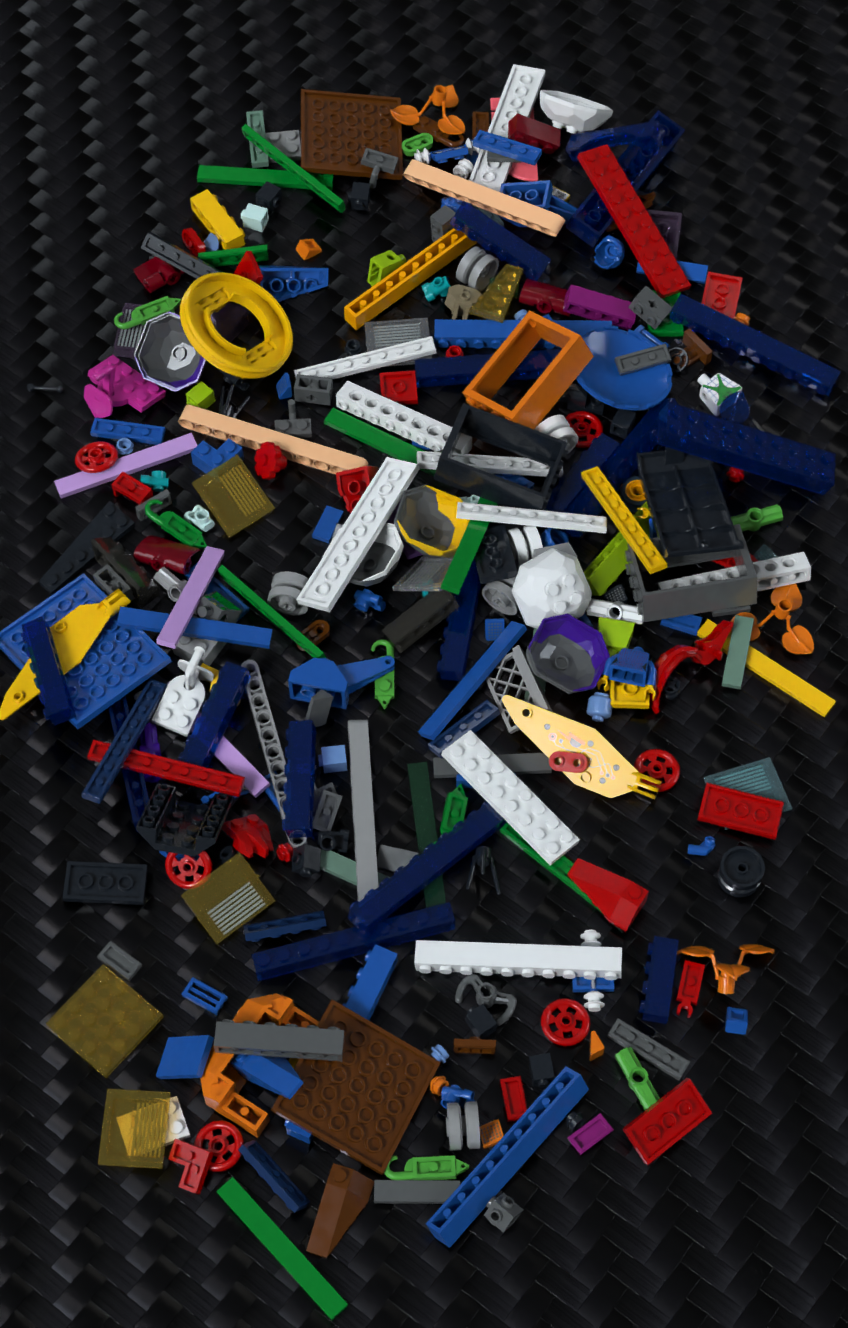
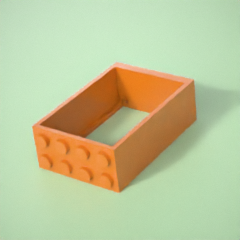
[462,310,594,430]

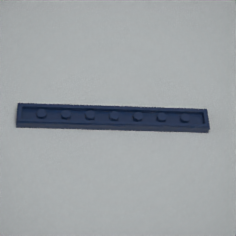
[82,679,167,804]

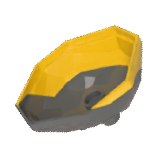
[394,485,470,557]

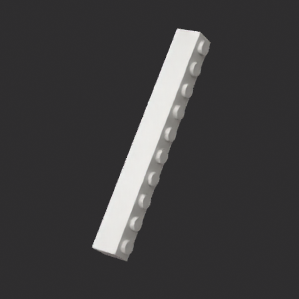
[414,940,622,980]

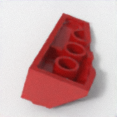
[336,466,379,514]
[567,858,649,932]

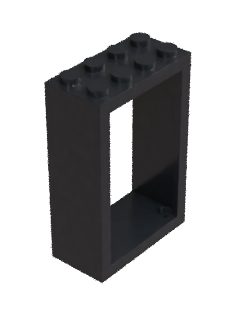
[434,403,568,511]

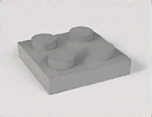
[265,130,301,163]

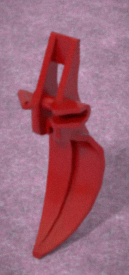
[649,620,734,714]

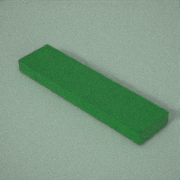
[198,245,269,267]

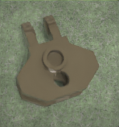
[445,284,483,320]

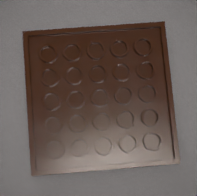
[301,89,403,180]
[271,999,441,1175]

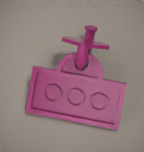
[84,355,166,418]

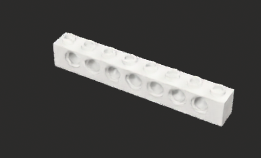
[336,381,472,454]
[658,552,811,592]

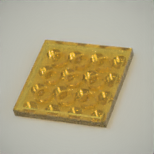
[46,964,163,1078]

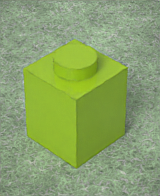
[186,381,215,409]

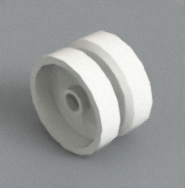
[534,415,579,454]
[507,525,543,570]

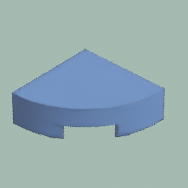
[204,233,219,252]

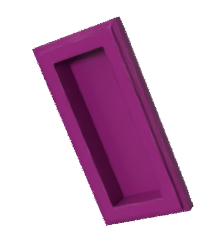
[567,1113,614,1155]

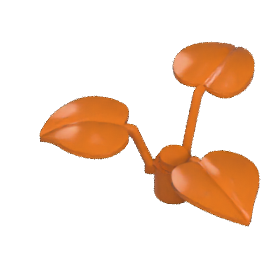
[390,85,465,135]
[730,583,814,654]
[677,944,774,994]

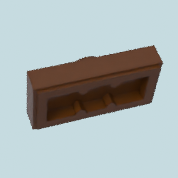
[472,112,489,140]
[454,1037,496,1054]

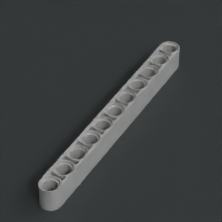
[241,660,307,849]
[348,719,380,917]

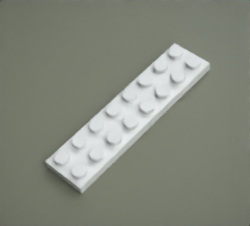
[441,730,580,866]

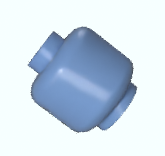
[586,692,613,722]

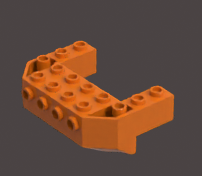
[200,993,319,1138]

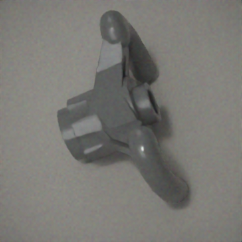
[455,974,517,1026]

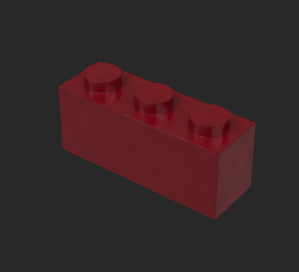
[508,113,561,154]

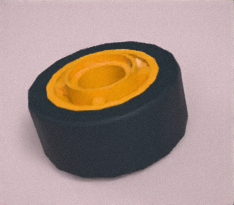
[620,476,646,513]

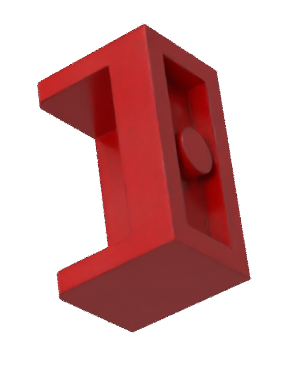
[111,471,154,505]

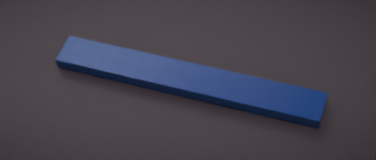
[117,606,272,649]
[418,621,527,741]

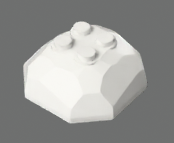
[540,90,613,134]
[512,548,592,629]

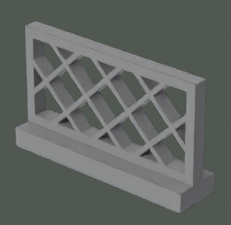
[485,645,552,734]

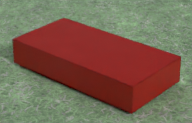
[500,1076,527,1122]

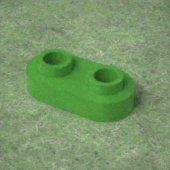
[402,133,433,156]

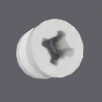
[453,158,474,179]

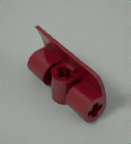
[134,245,185,293]
[519,278,571,317]
[134,535,200,575]

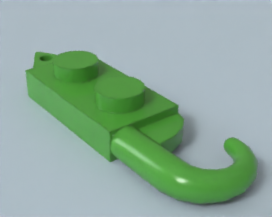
[114,296,181,329]
[371,639,394,709]
[384,1155,469,1180]

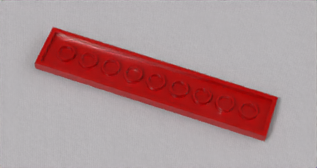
[577,144,691,298]

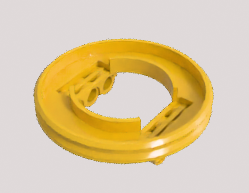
[180,272,293,379]

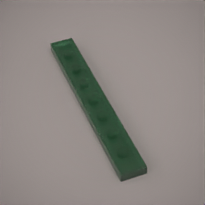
[407,762,446,912]

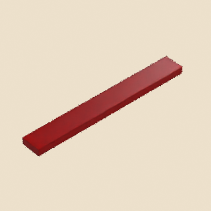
[87,740,245,797]

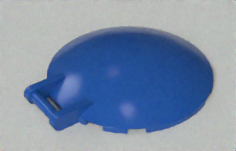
[576,324,673,410]

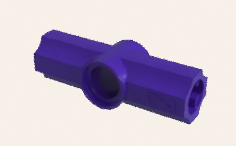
[140,723,162,783]

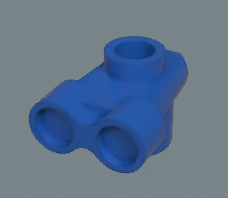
[354,589,386,612]
[441,1085,475,1109]

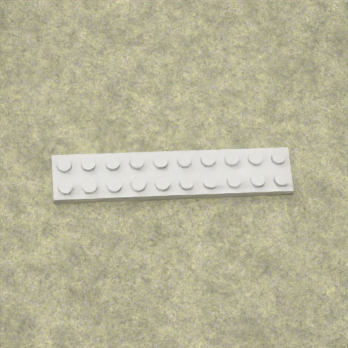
[469,64,545,192]
[296,457,420,612]

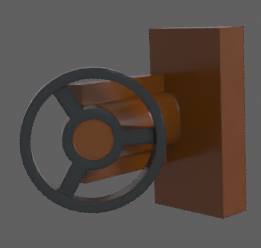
[667,328,713,373]

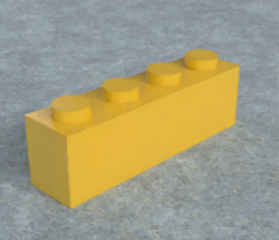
[190,189,245,250]

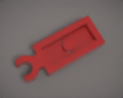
[676,960,705,1018]

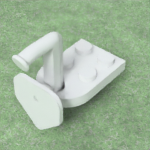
[152,646,214,737]

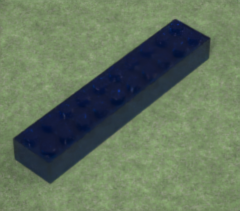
[566,110,685,248]
[657,402,836,495]

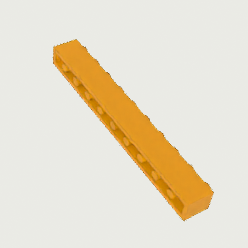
[344,213,486,330]

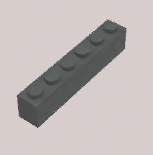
[214,1019,344,1061]

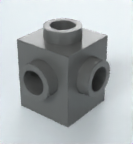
[484,1193,523,1233]

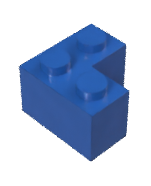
[191,438,244,483]

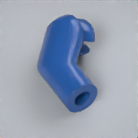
[687,836,716,856]

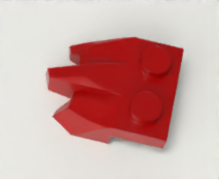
[222,814,274,858]

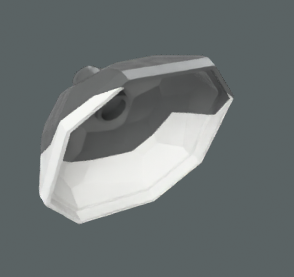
[322,523,404,587]

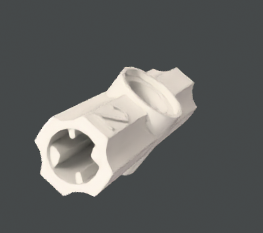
[586,598,644,624]

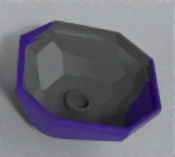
[134,311,207,392]
[526,614,610,694]

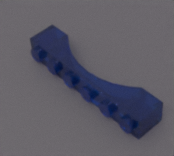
[565,121,665,161]

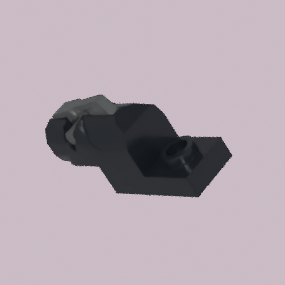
[558,383,605,415]

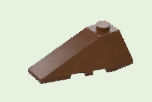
[306,1163,374,1258]

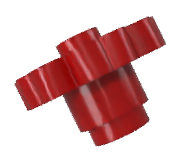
[254,442,287,480]

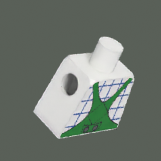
[697,373,742,416]

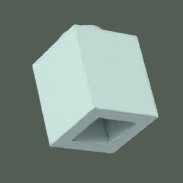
[241,203,269,232]

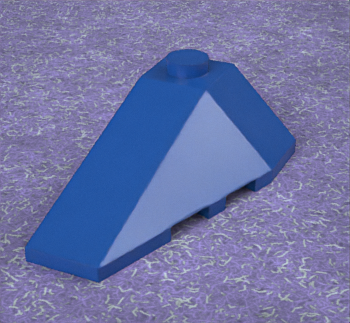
[258,265,329,302]
[230,1054,303,1099]

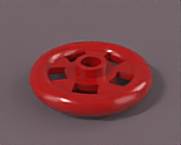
[565,411,603,448]
[75,441,118,473]
[633,749,680,792]
[165,850,212,889]
[541,998,590,1046]
[194,1120,244,1172]

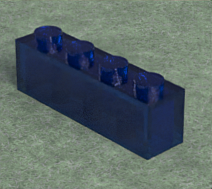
[639,936,679,1024]

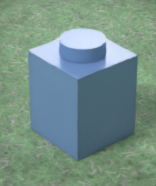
[318,745,347,773]

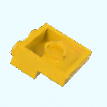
[609,680,650,709]

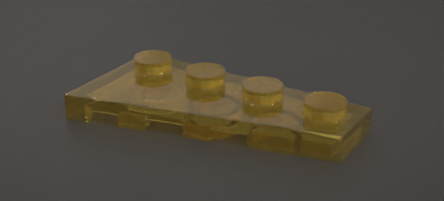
[469,264,523,323]

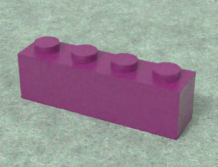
[563,285,636,330]

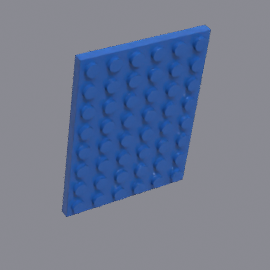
[0,573,172,729]

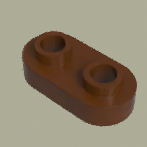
[297,620,330,651]

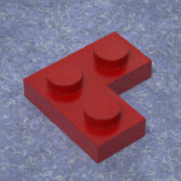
[168,1139,214,1194]

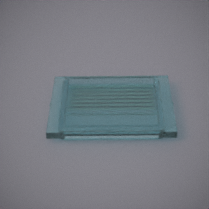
[704,757,792,830]

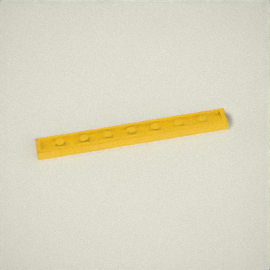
[581,466,667,574]
[697,619,836,718]

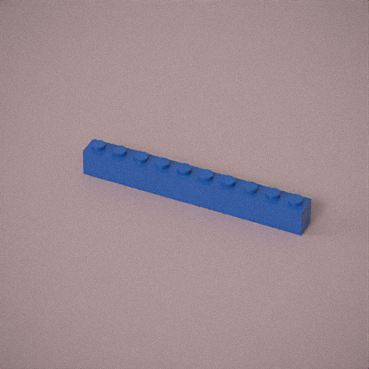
[434,319,612,349]
[284,944,398,1144]
[426,1066,589,1248]

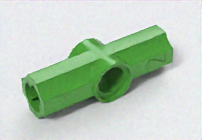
[731,504,783,532]
[615,1047,660,1110]

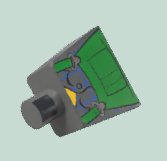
[196,591,242,624]

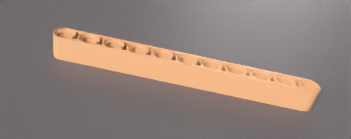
[403,159,565,237]
[178,405,369,475]

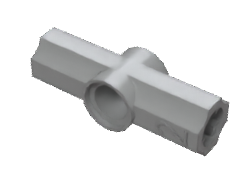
[154,567,200,615]

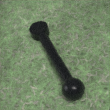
[27,384,64,393]

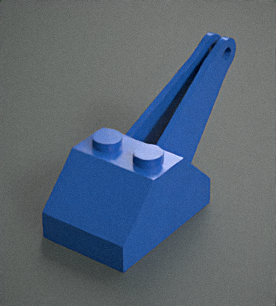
[498,180,593,228]
[288,656,395,709]

